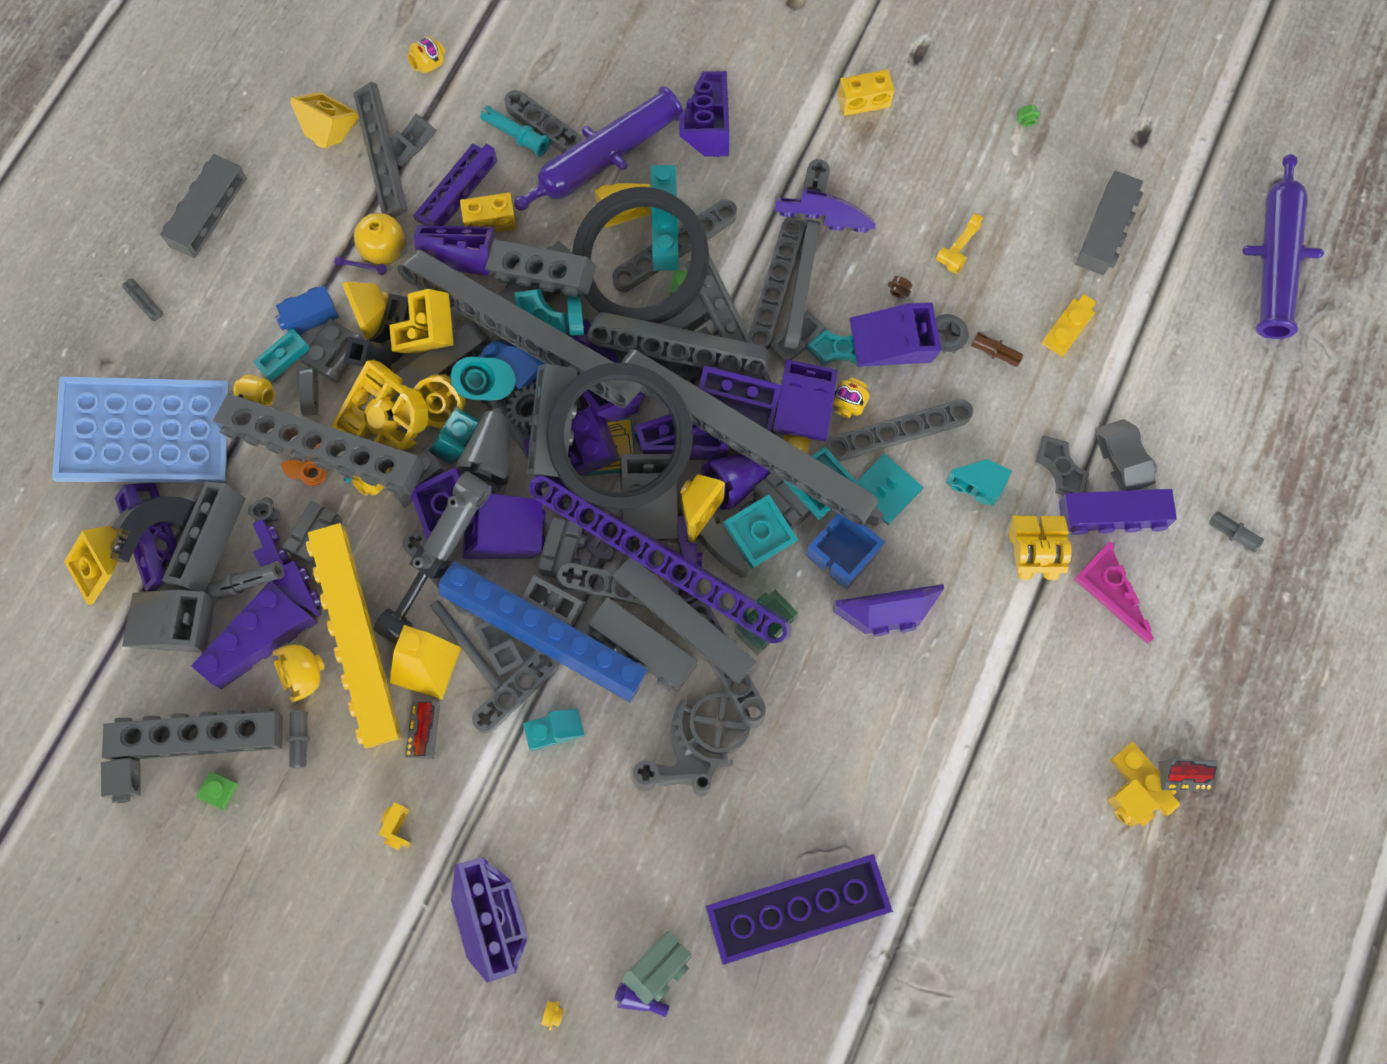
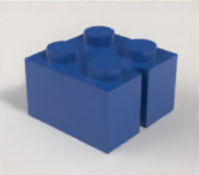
[805,513,885,590]

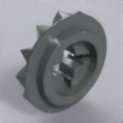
[936,314,969,354]

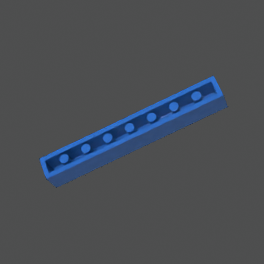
[439,561,648,702]

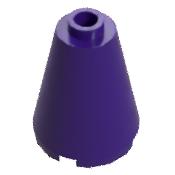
[701,453,771,510]

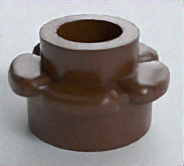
[888,276,913,299]

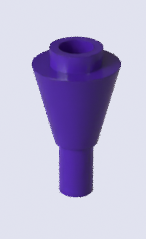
[614,983,669,1017]

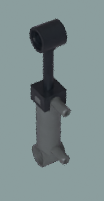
[373,472,492,645]

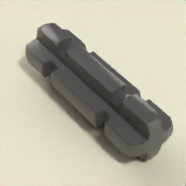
[122,278,163,321]

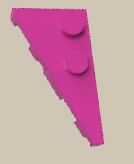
[1074,541,1154,644]

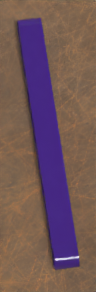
[529,476,791,644]

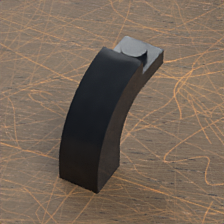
[343,293,410,367]
[110,496,196,563]

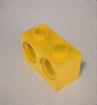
[837,69,894,116]
[460,192,517,233]

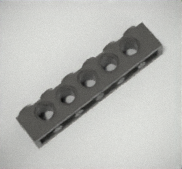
[102,708,283,761]

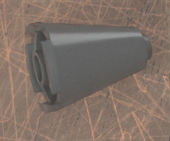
[456,408,511,485]

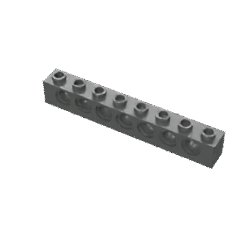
[213,393,425,495]

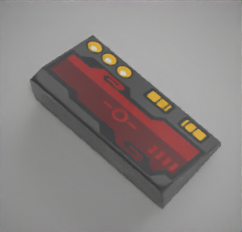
[405,701,440,759]
[1158,759,1218,791]

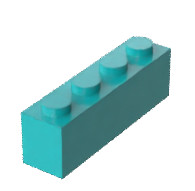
[651,165,679,271]

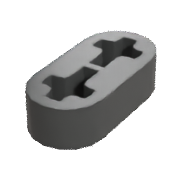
[803,159,830,193]
[299,367,319,416]

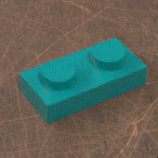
[253,328,310,382]

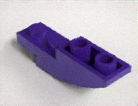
[775,189,876,233]
[253,519,322,617]

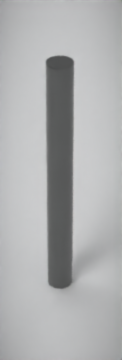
[430,600,503,691]

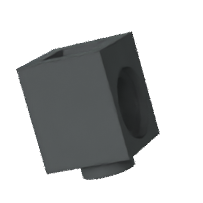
[101,758,141,803]

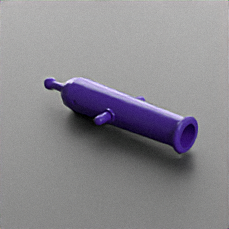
[514,86,683,211]
[1242,154,1324,339]

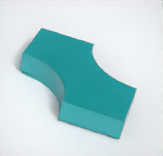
[514,289,571,337]
[806,329,861,368]

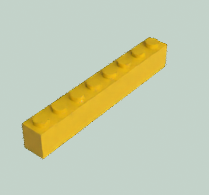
[306,523,402,748]

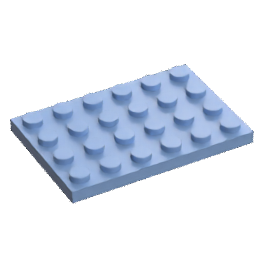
[52,377,229,483]

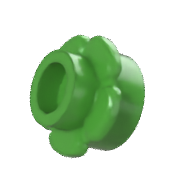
[1016,105,1041,127]

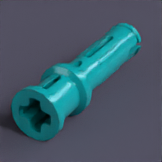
[480,105,550,157]

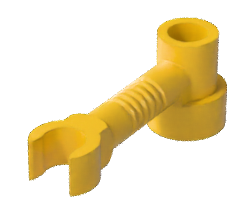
[936,213,984,275]

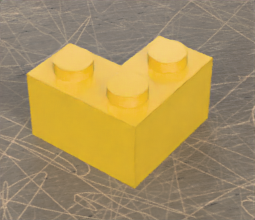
[390,289,454,354]

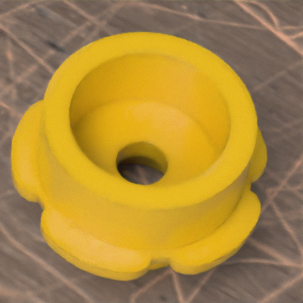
[541,1001,564,1031]

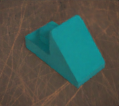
[428,407,479,464]
[523,709,585,751]

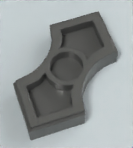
[1035,435,1089,495]

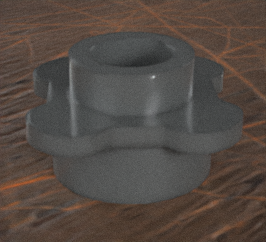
[248,497,280,523]

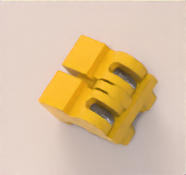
[1008,515,1071,580]

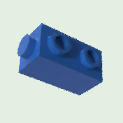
[275,285,340,334]

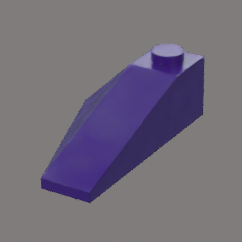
[679,71,730,157]
[571,319,643,422]

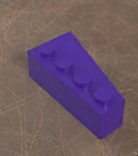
[191,582,317,690]

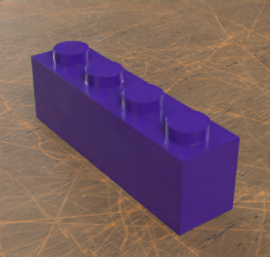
[1059,489,1177,535]

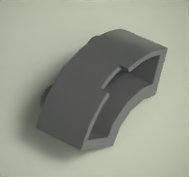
[1095,419,1157,491]

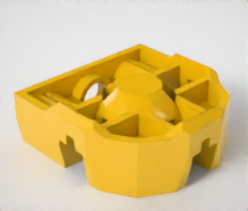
[331,360,428,452]

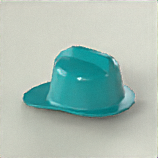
[450,357,516,401]

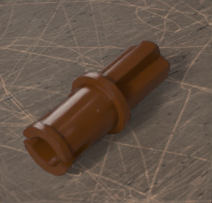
[971,331,1023,367]

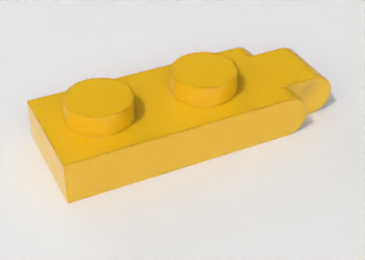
[1041,294,1097,358]
[1110,742,1180,816]

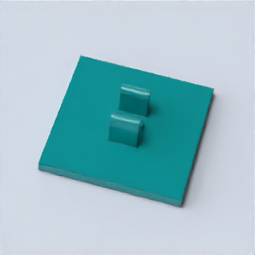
[857,453,924,525]

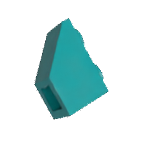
[945,459,1012,506]

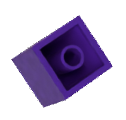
[463,493,546,559]

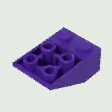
[849,302,942,367]
[773,359,838,441]
[523,406,620,489]

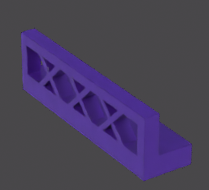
[413,143,498,226]
[115,482,177,592]

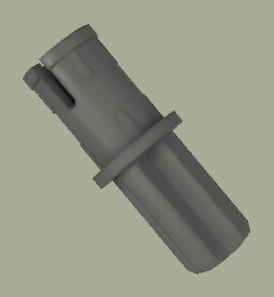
[1209,512,1264,553]
[287,711,310,769]

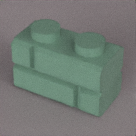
[622,931,692,1004]

